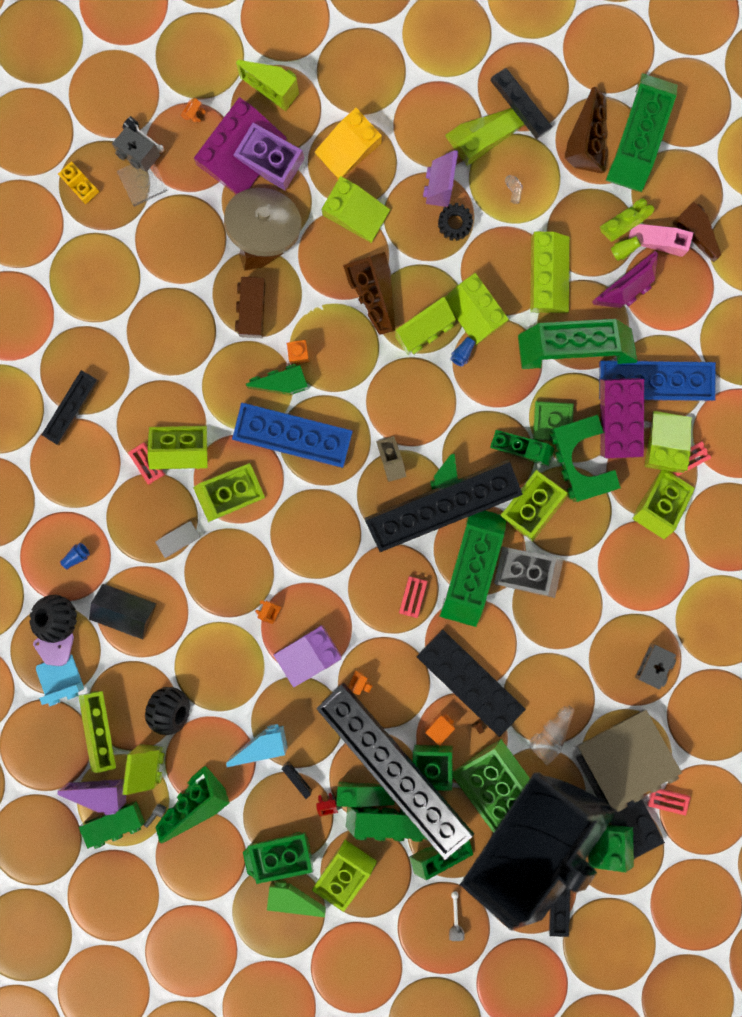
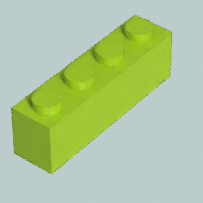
[78,691,116,773]

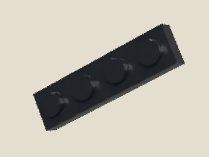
[490,68,553,139]
[41,370,99,445]

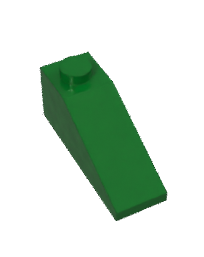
[337,782,395,807]
[409,840,473,881]

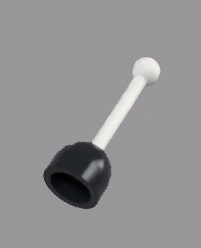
[122,116,164,153]

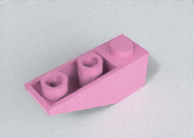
[628,224,693,257]

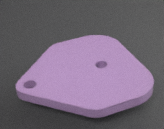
[33,633,74,666]

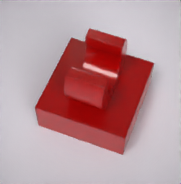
[316,793,338,817]

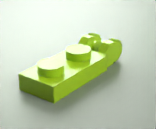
[600,198,655,242]

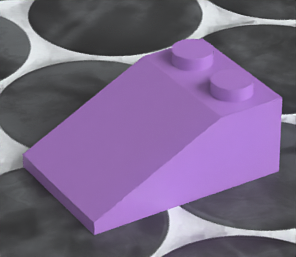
[234,123,305,191]
[423,151,458,207]
[274,625,342,688]
[57,779,126,815]

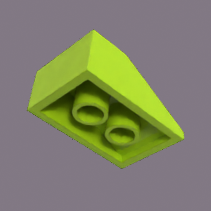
[236,60,299,111]
[321,176,390,243]
[644,411,692,473]
[193,463,265,522]
[632,470,695,539]
[122,744,165,795]
[312,840,377,912]

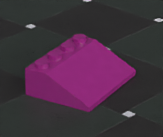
[194,97,287,194]

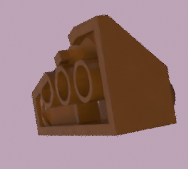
[565,86,607,173]
[343,252,395,335]

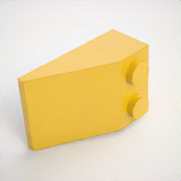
[314,108,382,179]

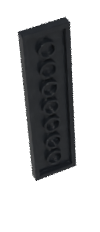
[365,459,523,552]

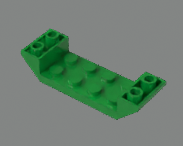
[605,73,678,192]
[518,319,637,369]
[439,510,507,627]

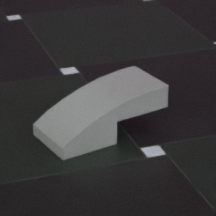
[155,521,200,558]

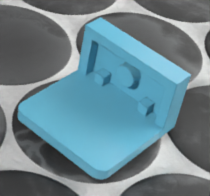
[36,654,84,706]

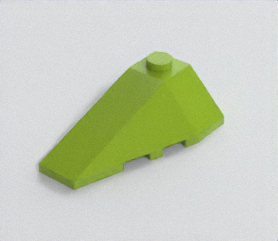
[445,108,525,166]

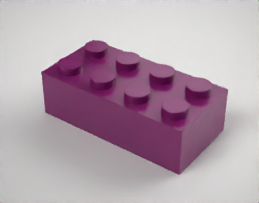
[600,378,644,458]

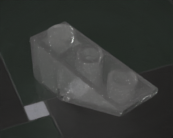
[528,705,574,765]

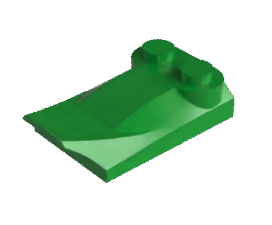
[243,832,314,884]

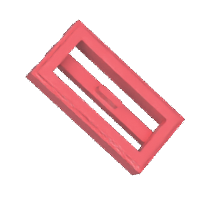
[674,442,711,476]
[128,443,165,485]
[399,576,427,618]
[647,789,690,816]

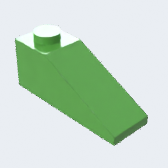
[267,880,326,917]

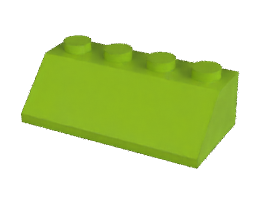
[530,231,570,313]

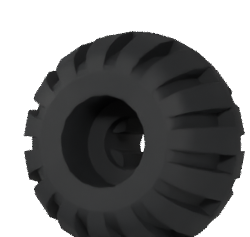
[29,595,77,643]
[145,687,190,735]

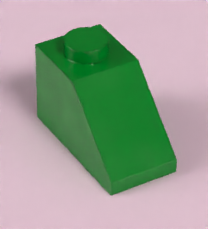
[430,454,458,490]

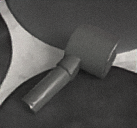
[144,804,167,828]

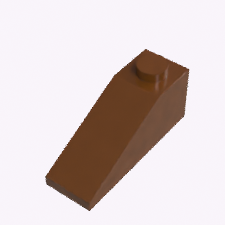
[673,202,721,262]

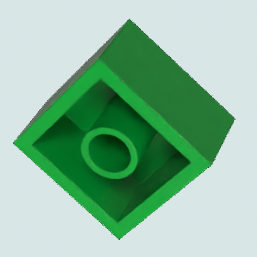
[413,745,453,791]
[588,825,634,873]

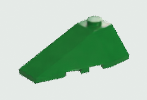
[155,766,230,844]

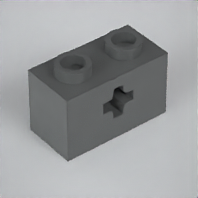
[112,127,160,172]
[635,643,676,690]

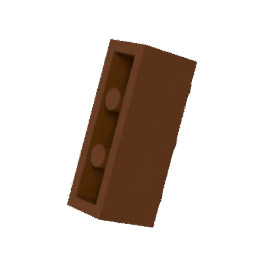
[235,277,266,338]

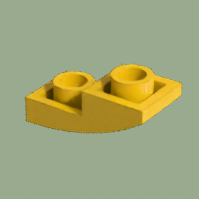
[58,161,99,205]

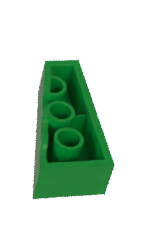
[345,806,427,842]

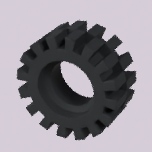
[438,203,473,241]

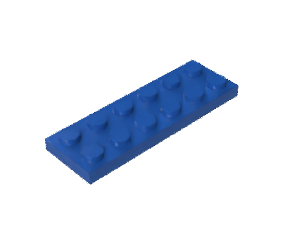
[599,361,716,401]
[232,402,353,468]

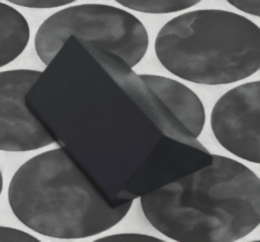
[89,584,157,640]

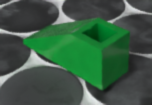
[245,364,308,395]
[490,430,555,467]

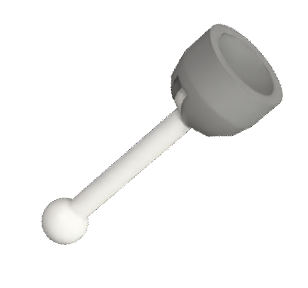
[449,891,465,941]

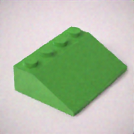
[453,739,530,833]

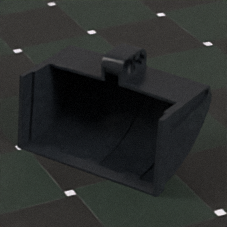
[460,772,617,931]

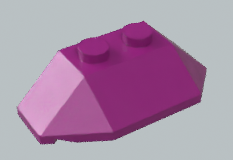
[592,251,658,308]

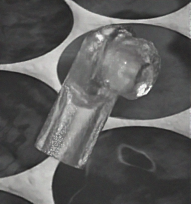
[505,175,523,204]

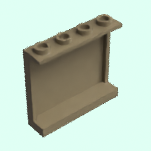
[576,710,682,812]

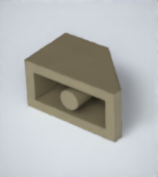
[376,436,407,482]

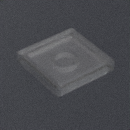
[117,163,168,207]

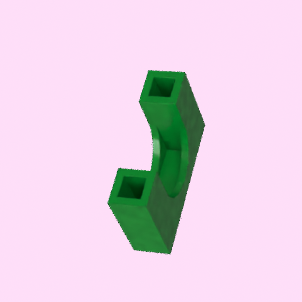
[549,415,621,502]

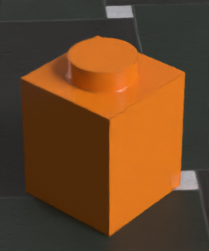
[286,340,309,365]
[424,713,455,746]

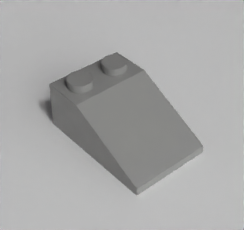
[494,547,563,598]

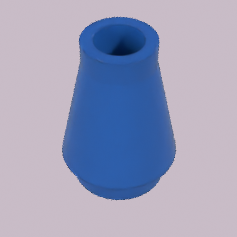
[450,337,476,367]
[60,543,90,570]

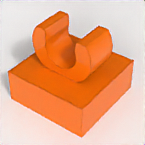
[180,98,206,123]
[255,601,282,624]
[348,670,372,696]

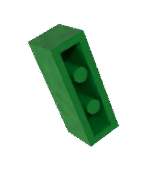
[79,801,145,849]

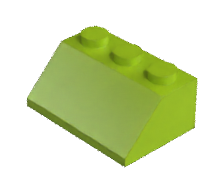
[445,273,509,346]
[395,297,456,355]
[147,426,208,470]
[501,470,568,542]

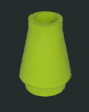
[611,236,641,261]

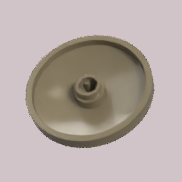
[224,188,301,256]

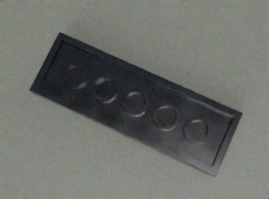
[416,629,526,737]
[575,754,665,859]

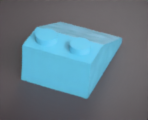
[226,724,288,767]

